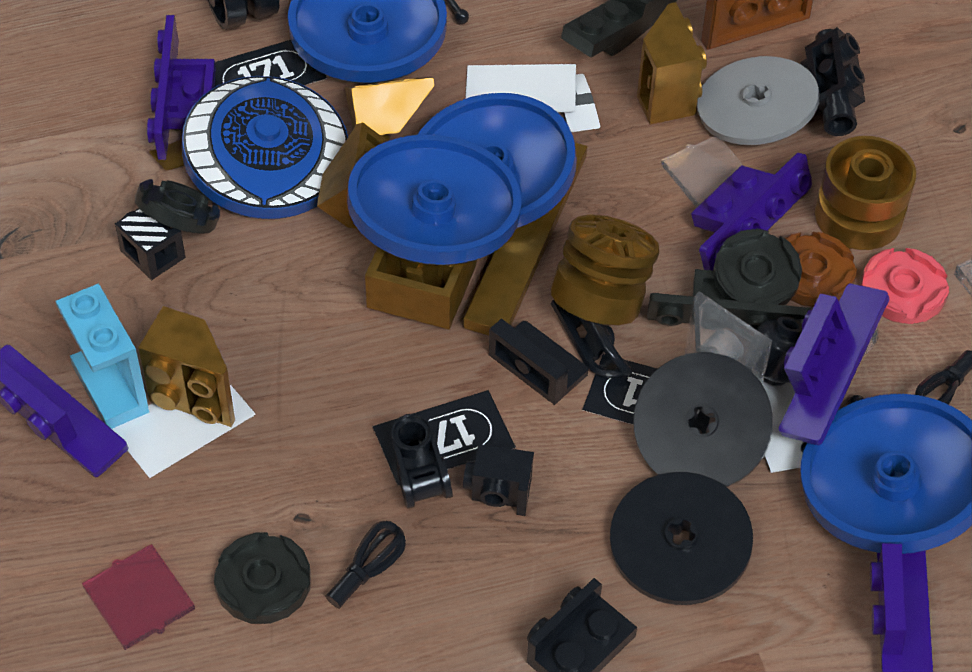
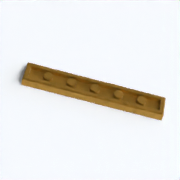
[464,143,588,336]

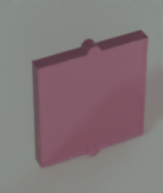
[82,544,195,650]

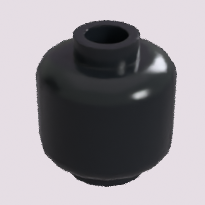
[747,316,802,386]

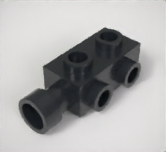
[800,27,865,136]

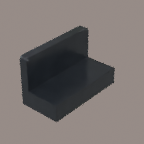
[489,318,589,405]

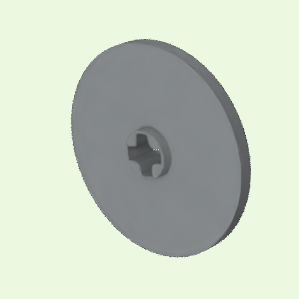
[697,56,819,145]

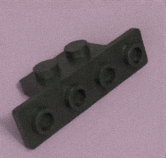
[647,269,813,334]

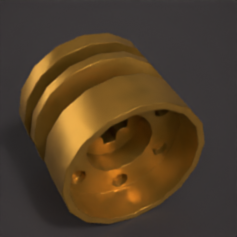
[551,214,659,326]

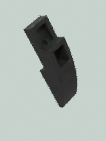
[561,0,677,57]

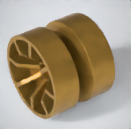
[815,136,916,250]

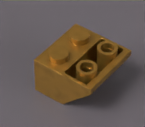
[637,2,707,125]
[365,247,477,330]
[138,306,235,427]

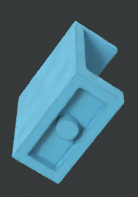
[56,283,150,429]

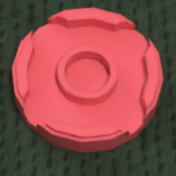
[861,248,949,324]

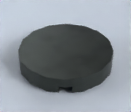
[135,179,220,233]
[713,229,802,305]
[214,532,311,624]

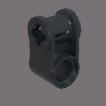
[391,414,453,509]

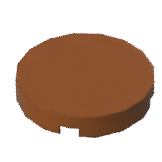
[785,232,857,307]

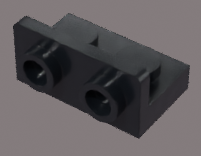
[527,578,637,672]

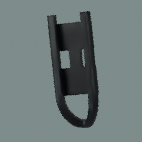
[551,300,632,378]

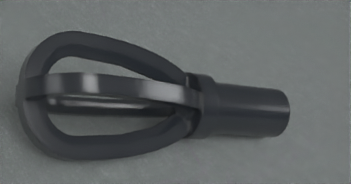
[915,350,972,405]
[325,521,406,609]

